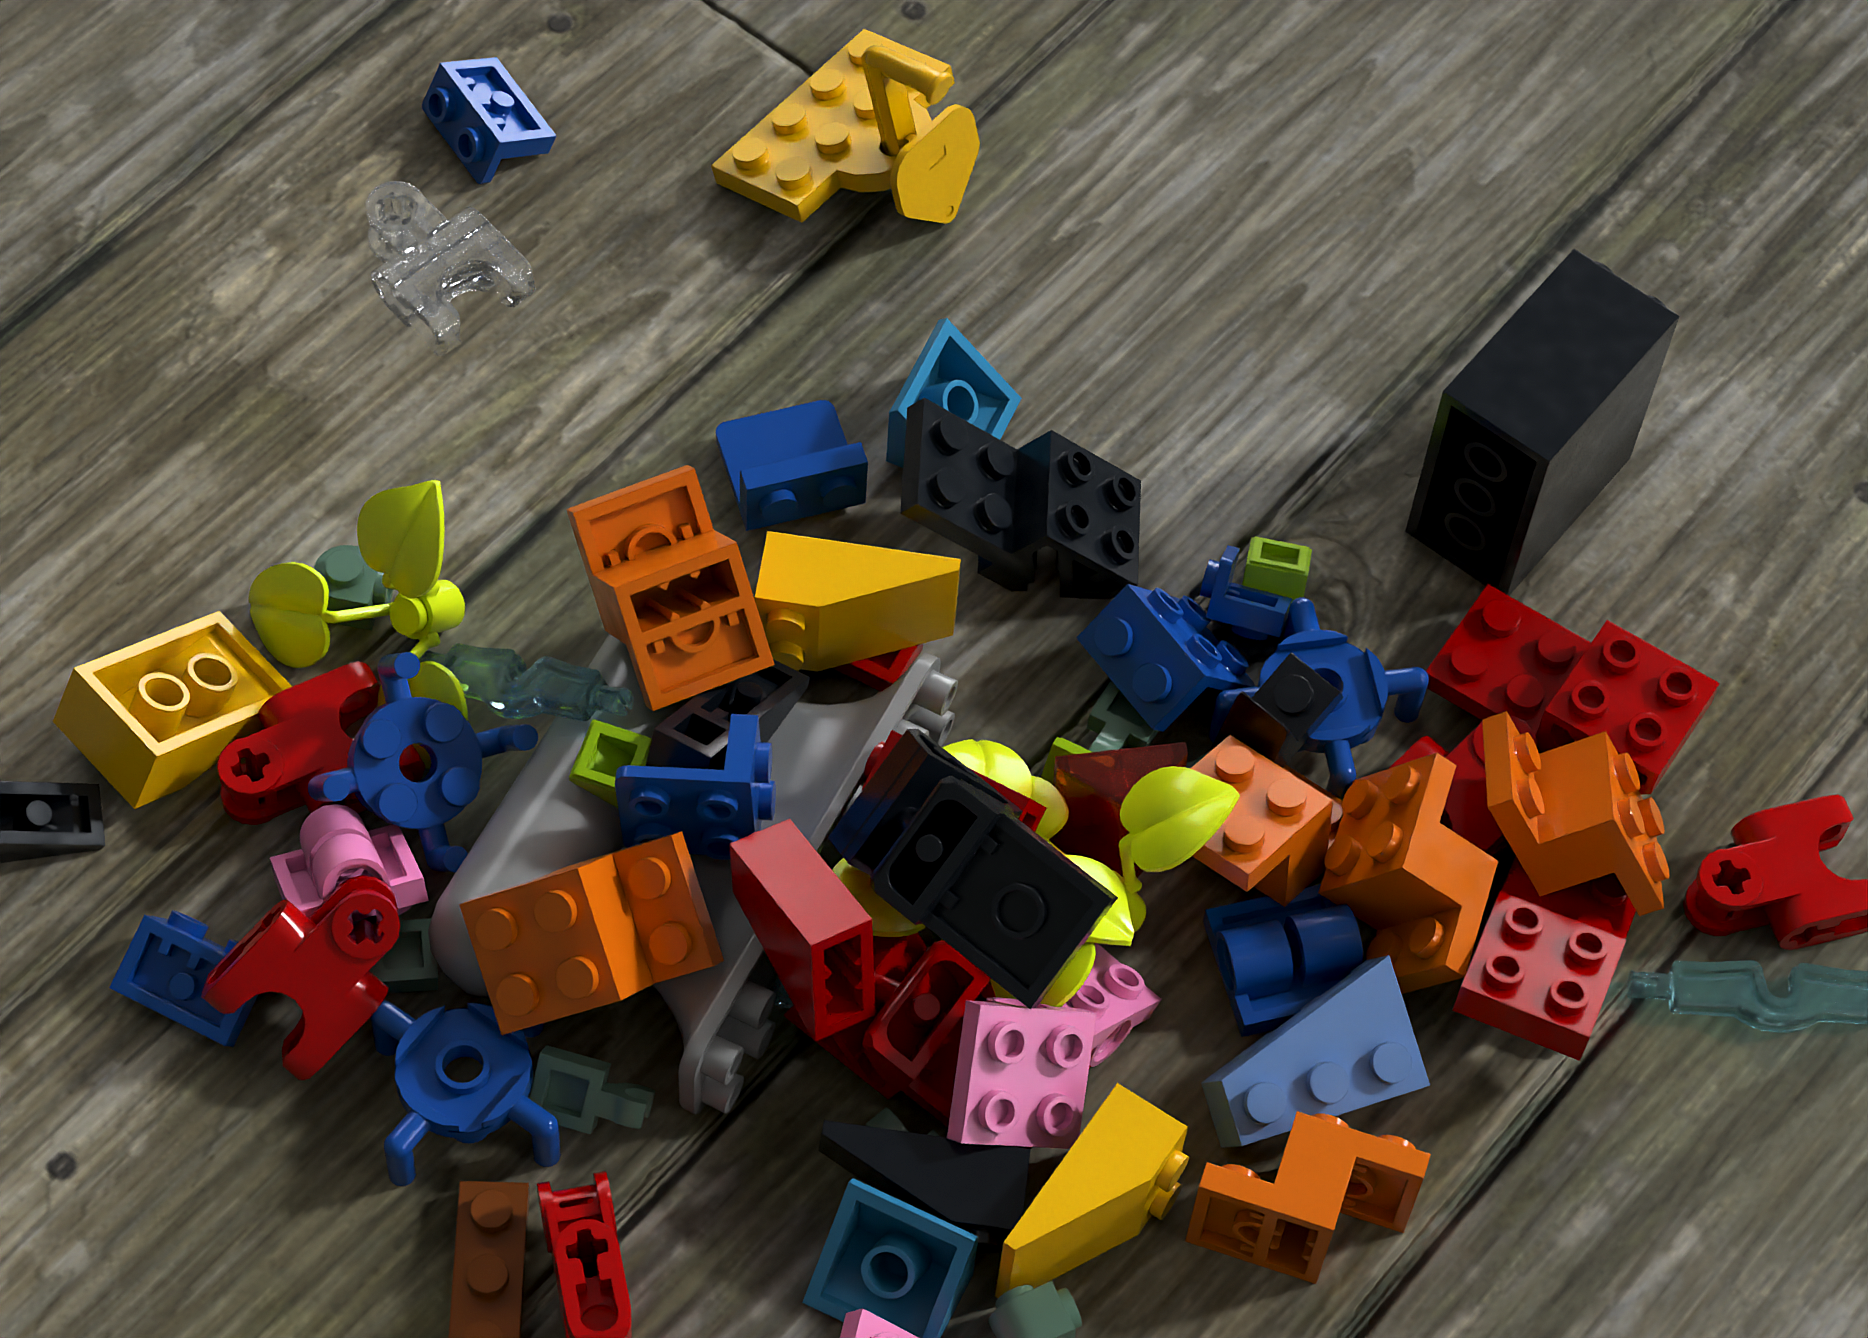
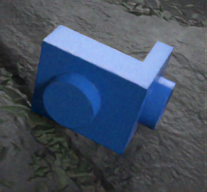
[1200,545,1292,640]

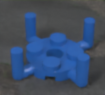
[1209,597,1429,801]
[308,652,538,873]
[370,1000,561,1186]

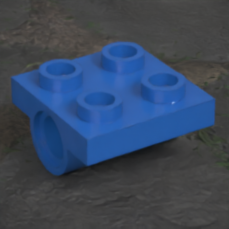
[1203,884,1363,1037]

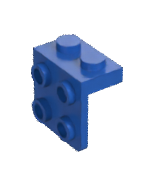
[716,400,868,531]
[1076,584,1255,732]
[615,714,776,860]

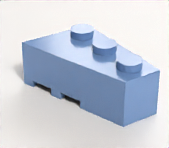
[1201,955,1430,1148]

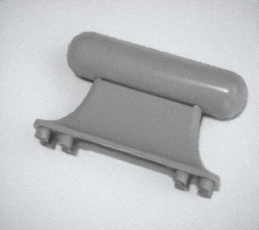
[428,634,958,1114]

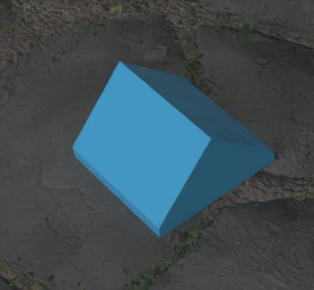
[886,318,1022,468]
[802,1178,979,1338]

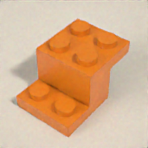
[566,465,775,711]
[1482,711,1670,916]
[1190,735,1343,907]
[1319,753,1498,994]
[459,831,724,1035]
[1185,1111,1431,1284]

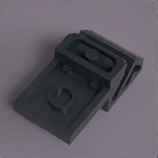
[900,398,1141,599]
[828,729,1118,1009]

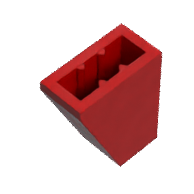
[730,818,876,1041]

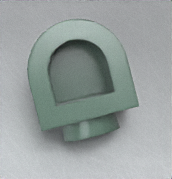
[314,545,394,631]
[988,1281,1082,1338]

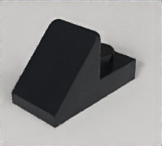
[1209,652,1344,768]

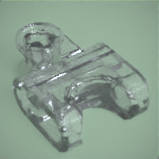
[365,181,535,356]

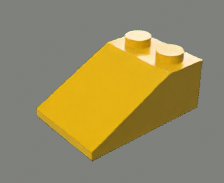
[754,531,961,672]
[53,611,292,809]
[995,1083,1189,1298]

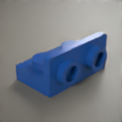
[422,57,556,184]
[109,910,259,1047]

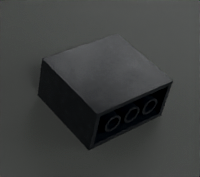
[1405,249,1679,596]

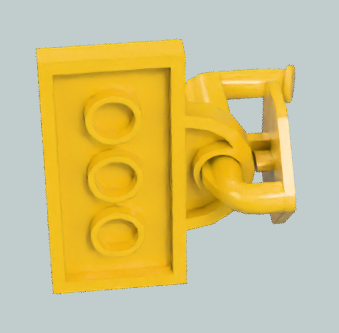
[711,29,980,224]

